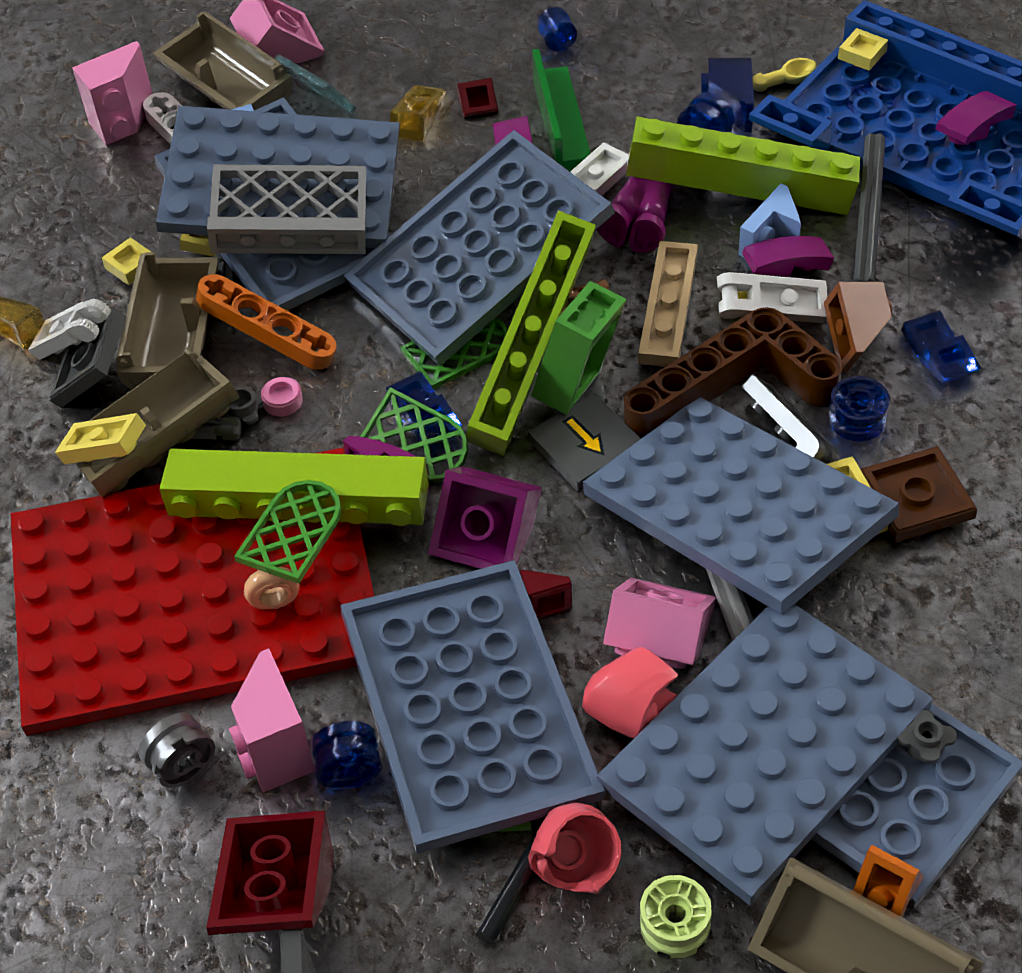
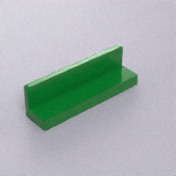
[532,49,591,172]

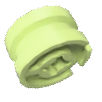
[640,875,712,958]

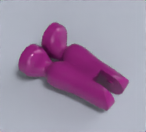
[596,176,674,253]

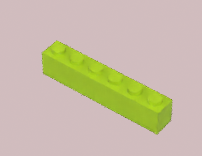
[626,117,860,215]
[466,210,596,456]
[159,449,429,526]

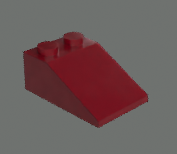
[206,810,334,935]

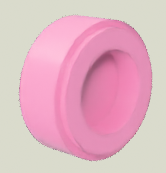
[261,377,303,417]

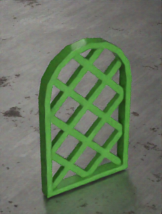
[400,317,508,389]
[360,387,469,482]
[234,480,341,584]

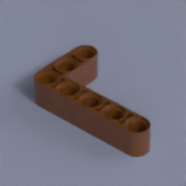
[624,307,842,439]

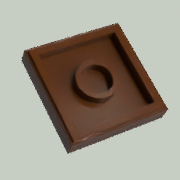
[860,446,978,543]

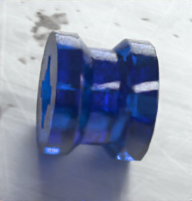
[537,7,577,52]

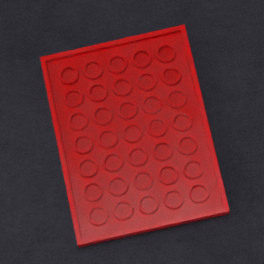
[10,447,374,736]

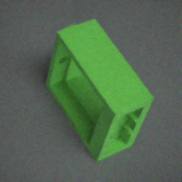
[531,281,627,415]

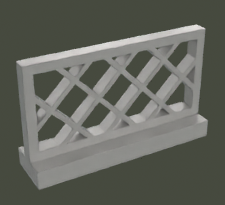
[207,164,366,254]

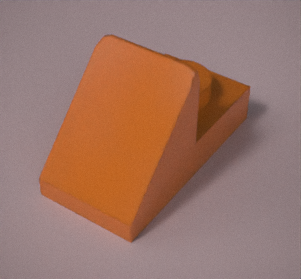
[853,845,924,918]

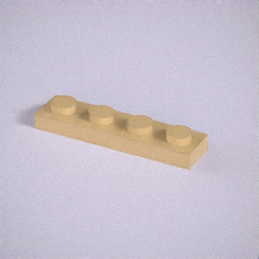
[638,241,698,367]

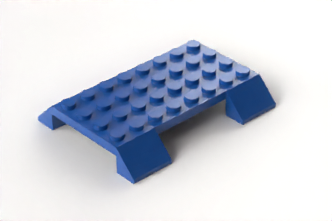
[749,0,1022,239]

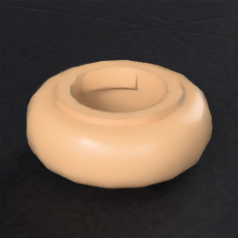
[244,566,300,610]

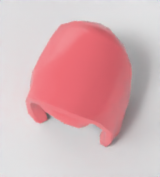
[582,647,678,739]
[528,803,621,894]

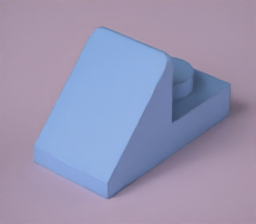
[738,183,801,258]

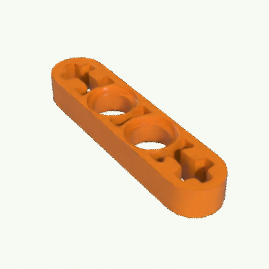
[196,274,337,370]

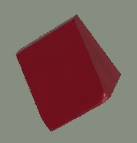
[457,77,499,118]
[519,570,573,619]

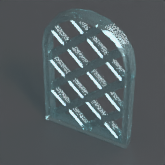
[274,54,357,114]

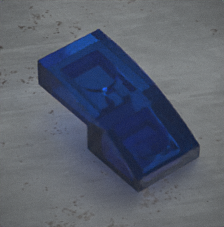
[901,310,981,384]
[386,371,462,442]

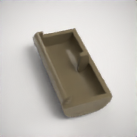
[153,11,293,110]
[116,252,219,389]
[75,350,239,498]
[747,857,985,973]

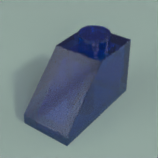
[701,58,754,132]

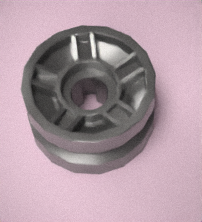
[138,713,216,788]

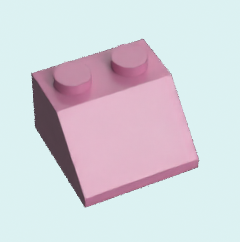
[230,0,325,67]
[72,41,153,146]
[603,577,717,669]
[228,648,316,793]

